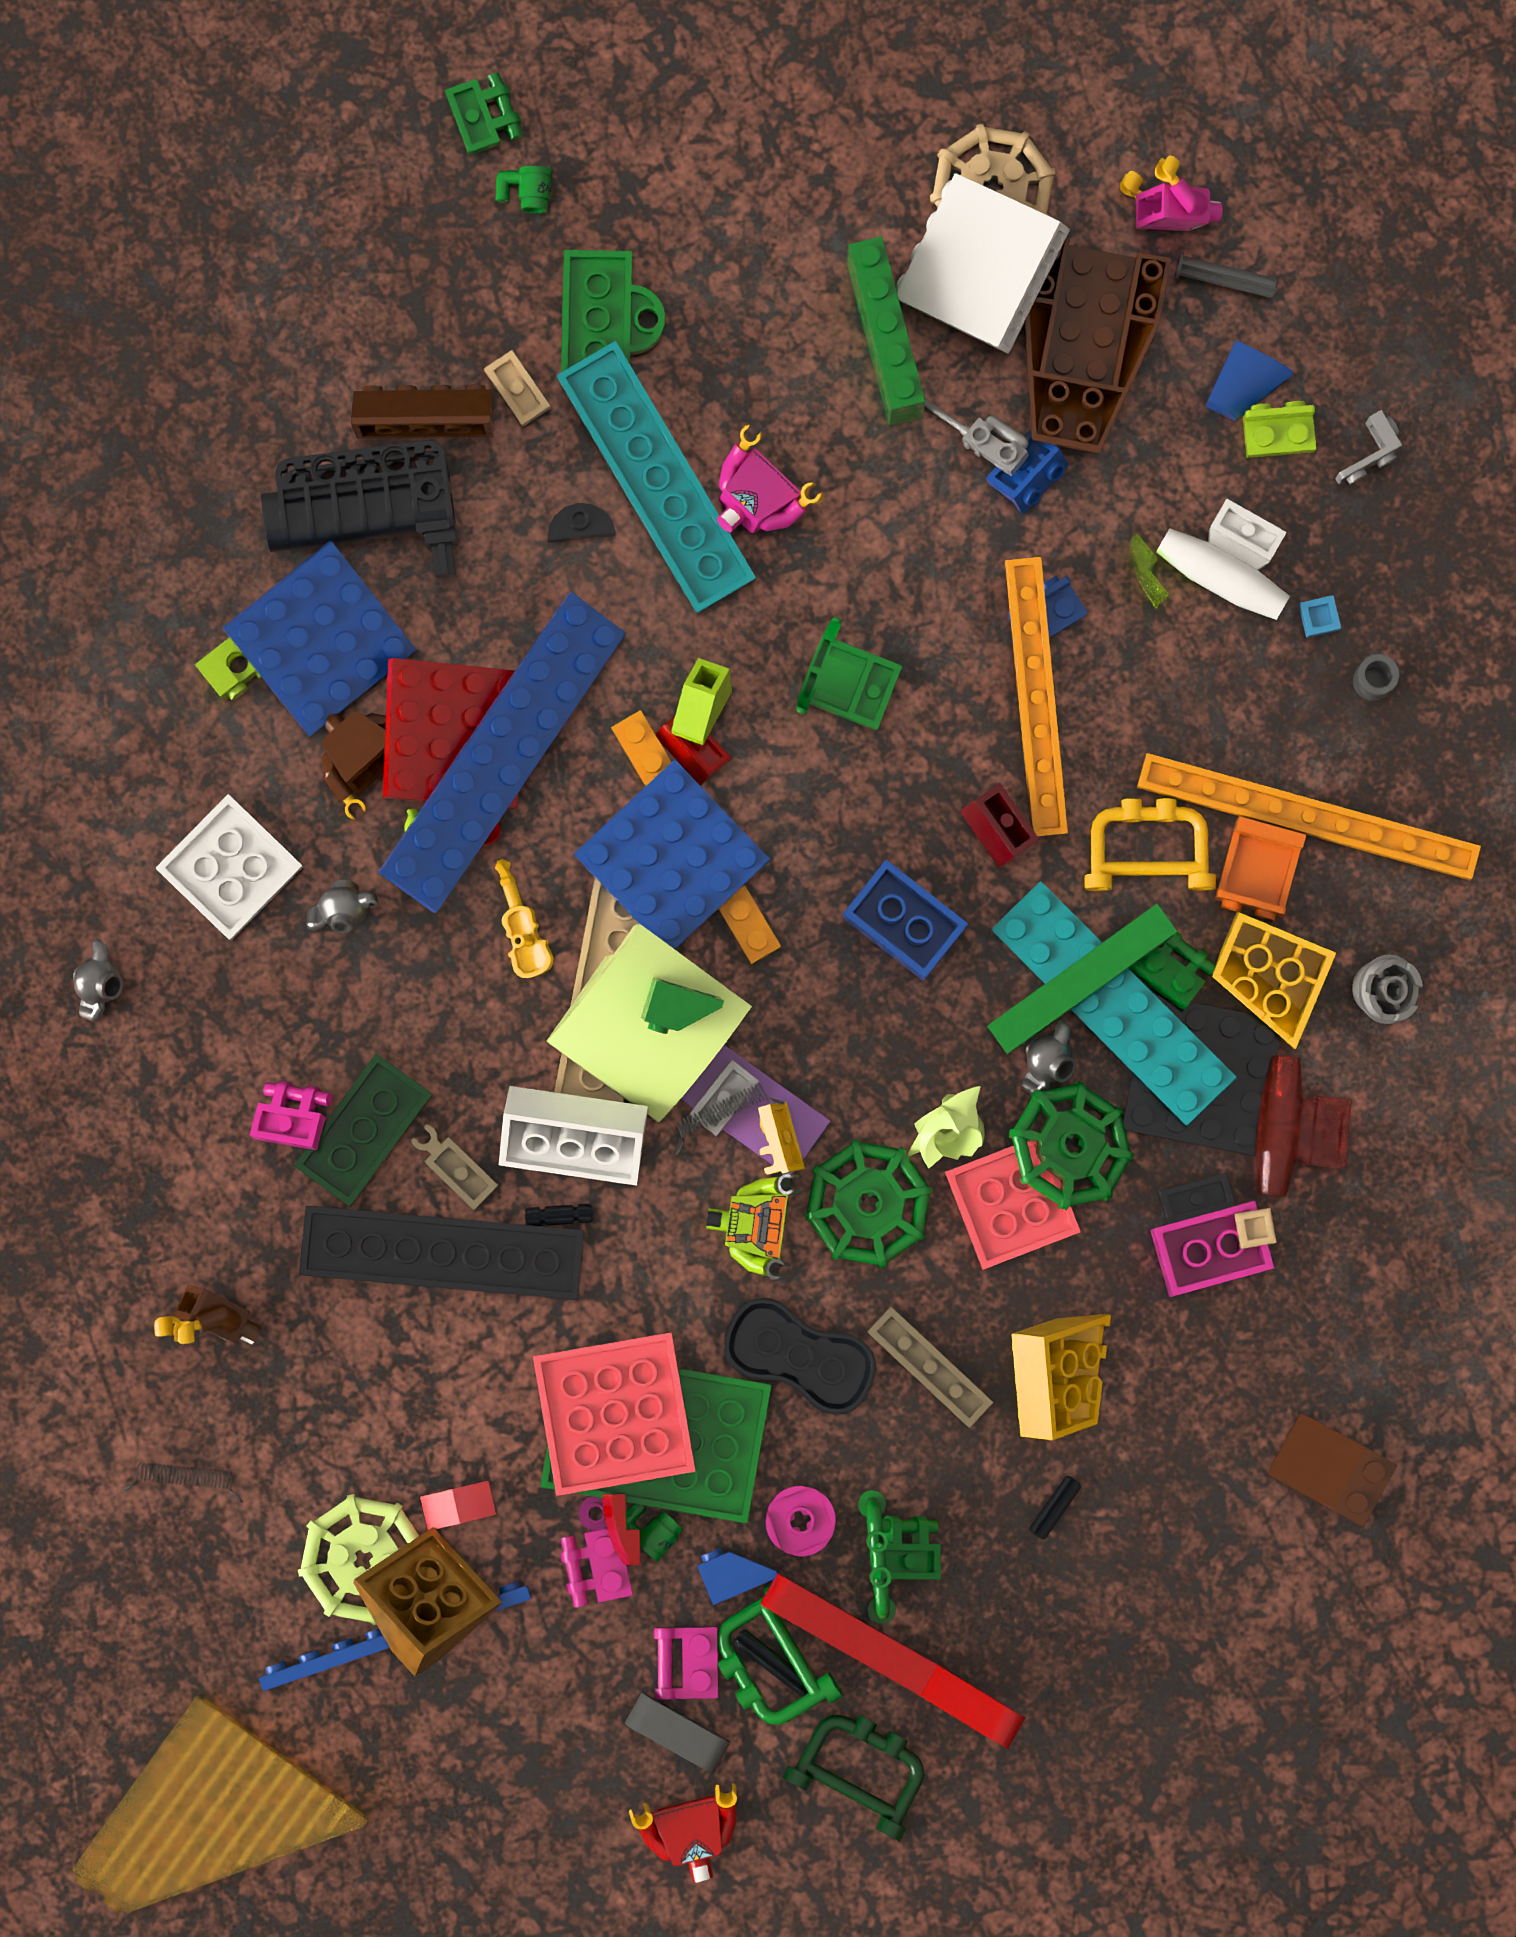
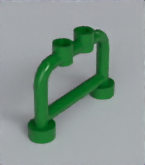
[858,1490,896,1624]
[717,1583,843,1725]

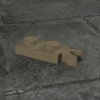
[411,1124,499,1211]

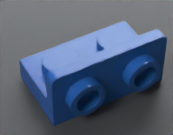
[986,429,1069,514]
[1007,576,1088,639]

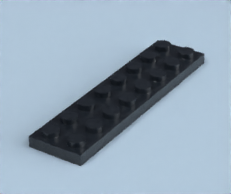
[299,1205,584,1300]

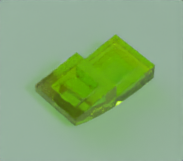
[1129,534,1170,609]

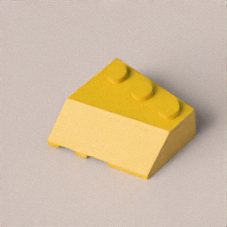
[1212,912,1336,1049]
[1012,1314,1111,1440]

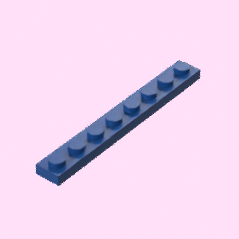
[259,1581,532,1691]

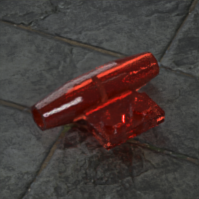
[1256,1055,1352,1197]

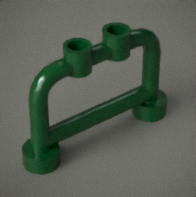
[782,1715,924,1842]

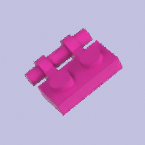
[249,1081,332,1150]
[560,1528,633,1608]

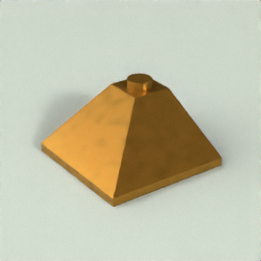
[353,1527,502,1677]

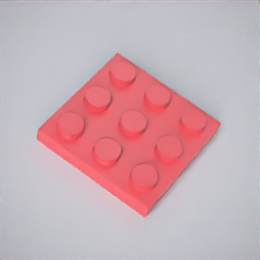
[945,1142,1081,1270]

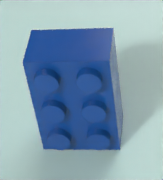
[842,860,968,982]

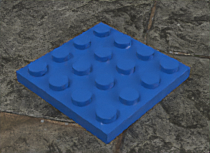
[222,541,417,736]
[574,759,770,950]

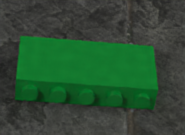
[847,236,925,427]

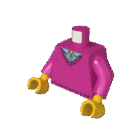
[1120,155,1223,231]
[717,424,824,533]

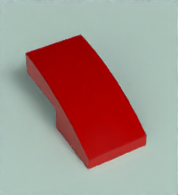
[602,1494,640,1565]

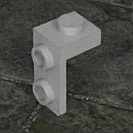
[1335,410,1402,485]

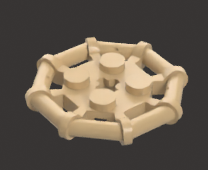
[930,123,1057,216]

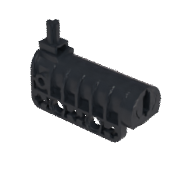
[261,440,458,578]

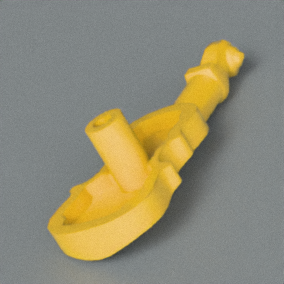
[495,858,554,978]

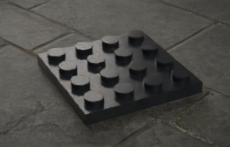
[1123,995,1281,1157]

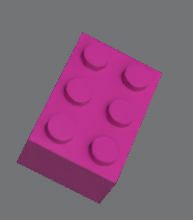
[1150,1201,1274,1297]

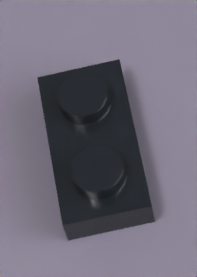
[1158,1172,1236,1225]

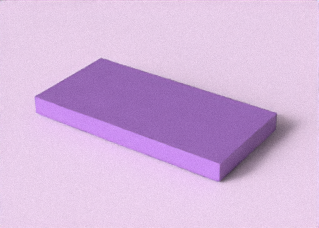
[680,1045,831,1174]

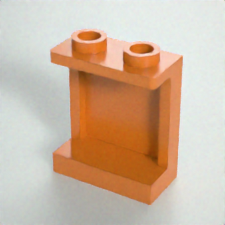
[1214,816,1306,921]

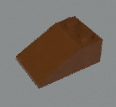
[1267,1413,1398,1527]

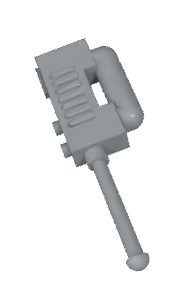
[924,397,1029,476]

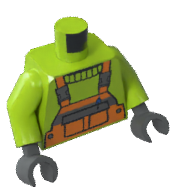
[706,1174,801,1283]

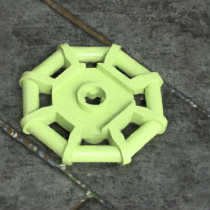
[298,1494,419,1626]

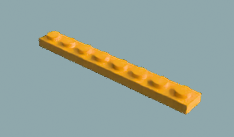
[1005,557,1068,836]
[611,710,781,965]

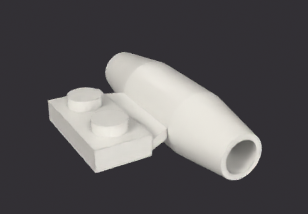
[1156,499,1290,620]

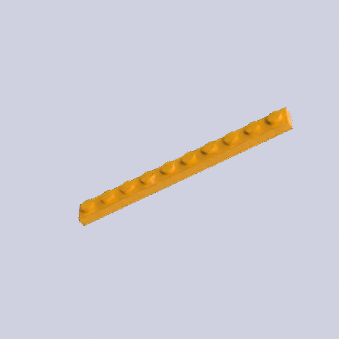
[1137,753,1481,881]

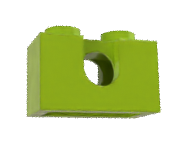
[195,637,262,702]

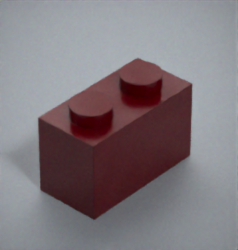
[959,783,1040,867]

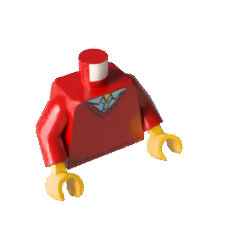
[629,1783,737,1883]

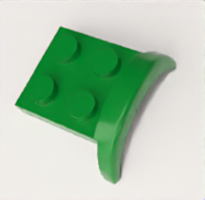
[796,617,902,731]

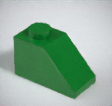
[641,977,724,1034]

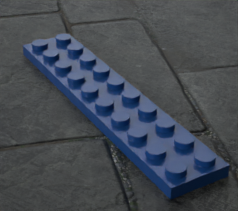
[378,592,626,913]

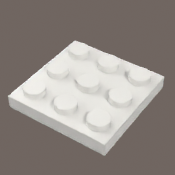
[156,794,303,941]

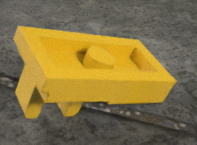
[758,1102,805,1174]

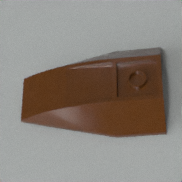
[1025,238,1172,454]

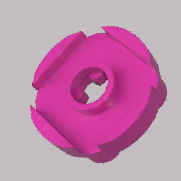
[766,1486,836,1556]

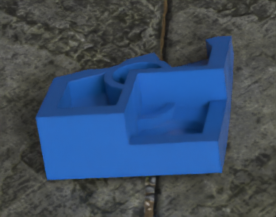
[1205,340,1293,421]

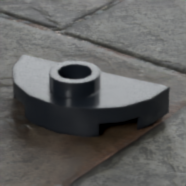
[548,503,616,543]

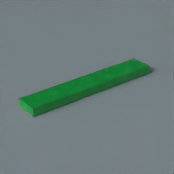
[987,904,1178,1055]

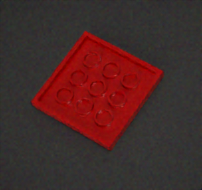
[383,658,518,809]

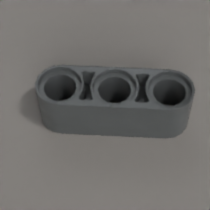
[625,1692,731,1774]

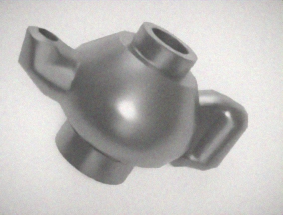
[306,880,379,933]
[73,939,123,1022]
[1021,1020,1076,1095]

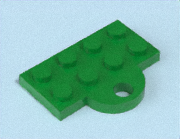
[561,250,665,387]

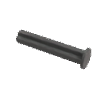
[1174,251,1278,298]

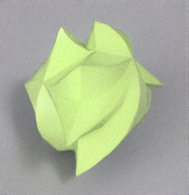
[907,1086,985,1168]

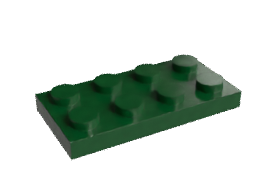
[294,1053,433,1207]

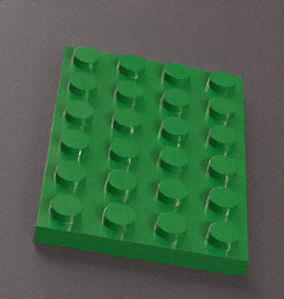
[540,1349,771,1523]

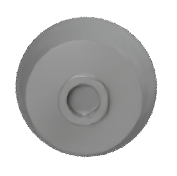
[1352,954,1423,1024]

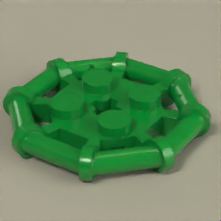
[1009,1081,1134,1210]
[804,1139,934,1268]

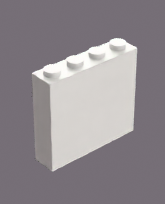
[896,173,1070,354]

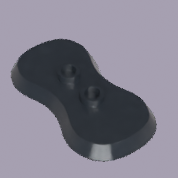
[724,1298,876,1415]

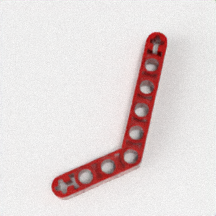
[760,1573,1026,1749]

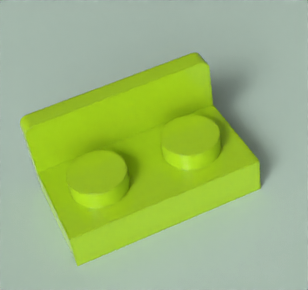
[1243,401,1316,458]

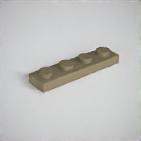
[867,1307,993,1428]

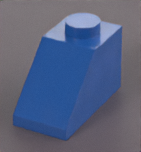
[697,1548,777,1605]

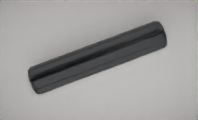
[734,1630,808,1697]

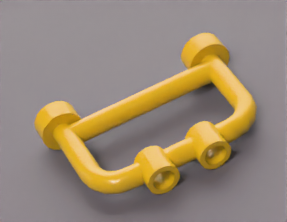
[1084,798,1216,891]

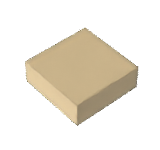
[1234,1208,1277,1249]

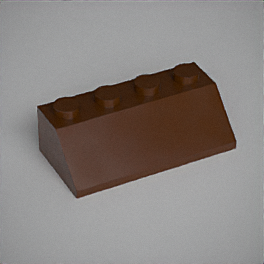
[351,384,494,439]

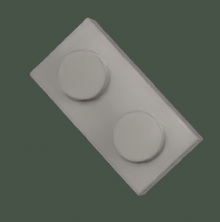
[689,1060,759,1137]

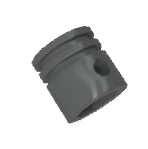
[1353,654,1399,701]

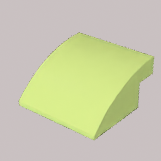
[546,924,752,1123]

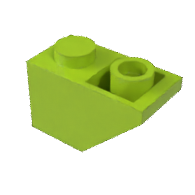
[671,658,732,745]

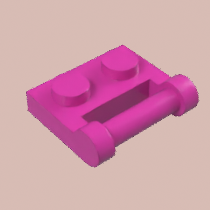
[654,1627,718,1699]

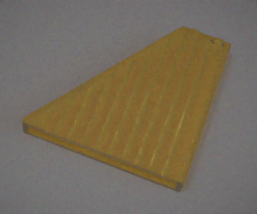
[71,1694,370,1913]

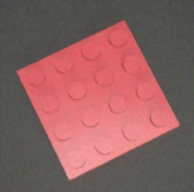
[533,1332,696,1496]

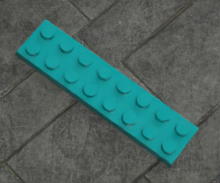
[556,341,756,614]
[991,881,1237,1127]

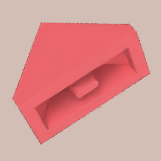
[420,1480,497,1530]

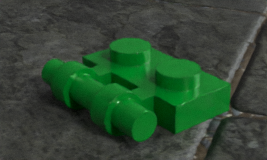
[445,72,523,156]
[1129,932,1216,1011]
[873,1515,941,1580]

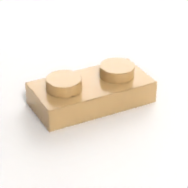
[484,350,551,427]

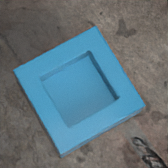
[1298,595,1341,638]

